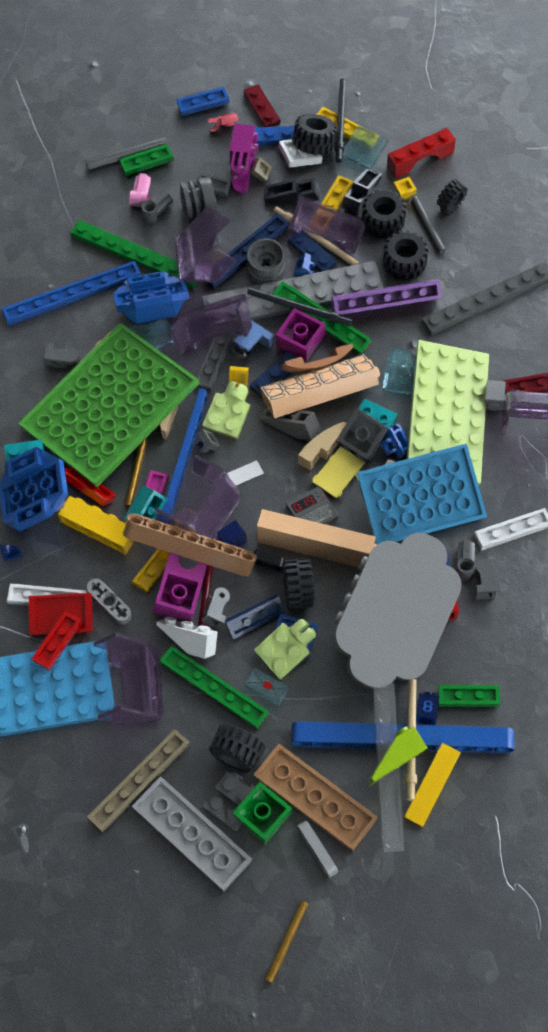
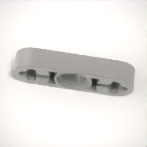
[87,579,132,625]
[297,821,338,878]

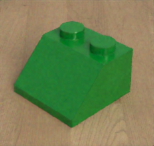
[233,782,292,846]

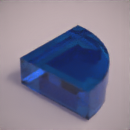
[0,545,23,560]

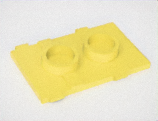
[312,446,365,498]

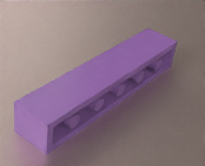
[330,280,442,315]

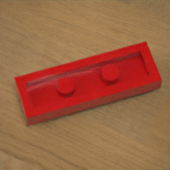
[65,466,117,507]
[32,611,82,671]

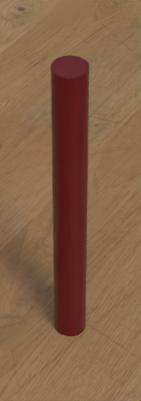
[198,565,213,626]

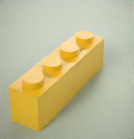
[58,496,134,555]

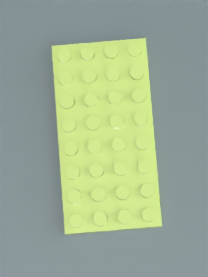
[407,340,489,485]

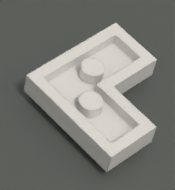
[278,139,322,167]

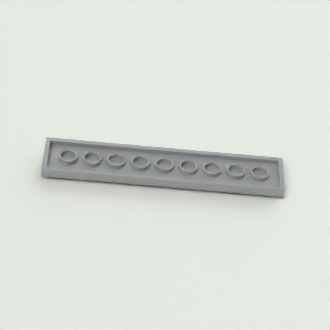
[202,261,384,329]

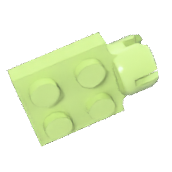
[202,381,251,439]
[254,619,316,680]

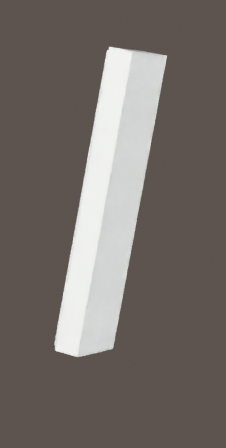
[474,508,548,551]
[7,583,88,606]

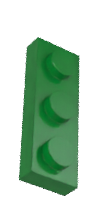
[119,144,174,176]
[438,685,500,707]

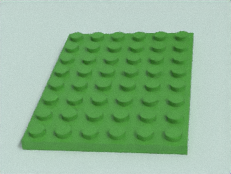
[18,323,200,487]

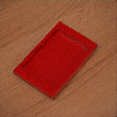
[28,593,93,636]

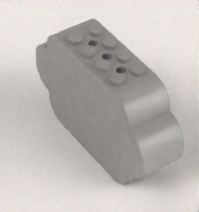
[333,533,461,689]

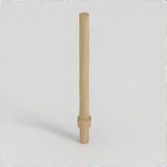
[273,207,360,265]
[405,679,417,801]

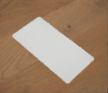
[227,461,264,486]

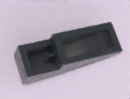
[342,168,382,214]
[264,178,320,204]

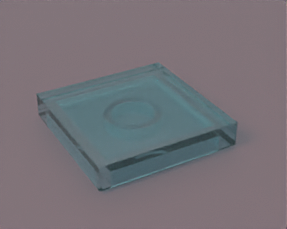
[342,125,388,169]

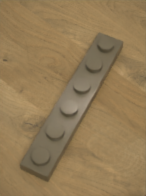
[87,729,190,833]

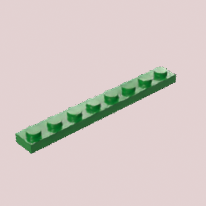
[70,220,202,289]

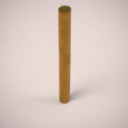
[125,439,147,508]
[264,900,309,984]

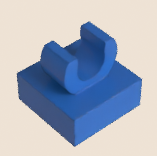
[294,253,315,277]

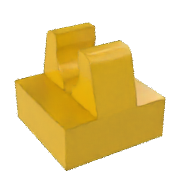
[393,177,417,201]
[229,366,249,387]

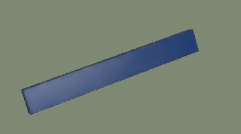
[1,261,141,326]
[160,389,207,525]

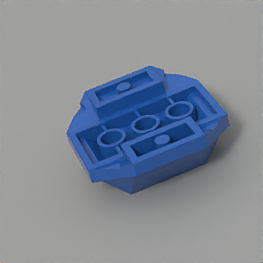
[113,271,189,324]
[0,447,68,531]

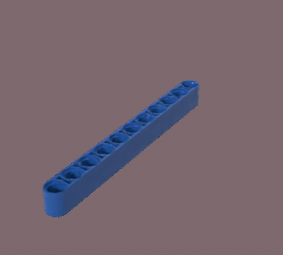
[291,722,515,753]

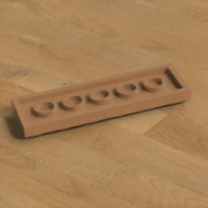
[253,743,378,852]

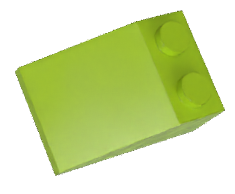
[368,726,428,786]

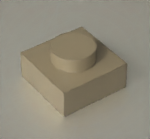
[250,157,272,182]

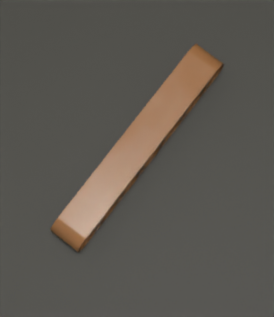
[123,514,256,576]

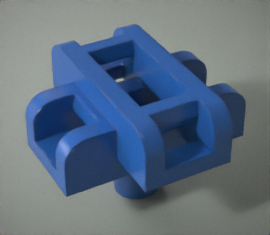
[380,424,408,459]

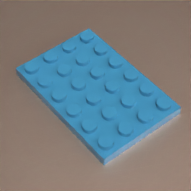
[356,443,487,544]
[0,640,116,736]

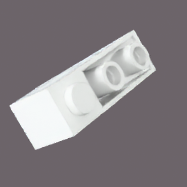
[156,617,217,659]

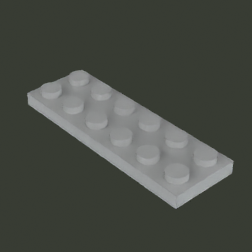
[132,776,252,892]

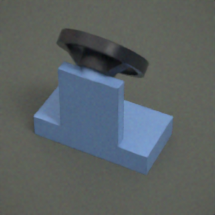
[228,316,274,360]

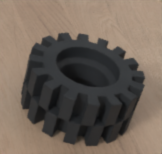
[436,179,468,213]

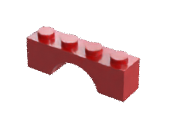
[387,128,456,179]

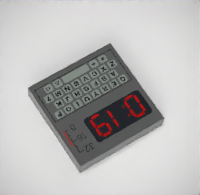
[286,486,338,525]

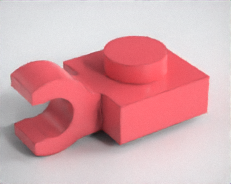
[207,112,238,132]

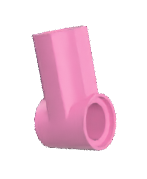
[129,174,151,207]

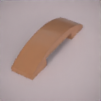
[280,344,353,373]

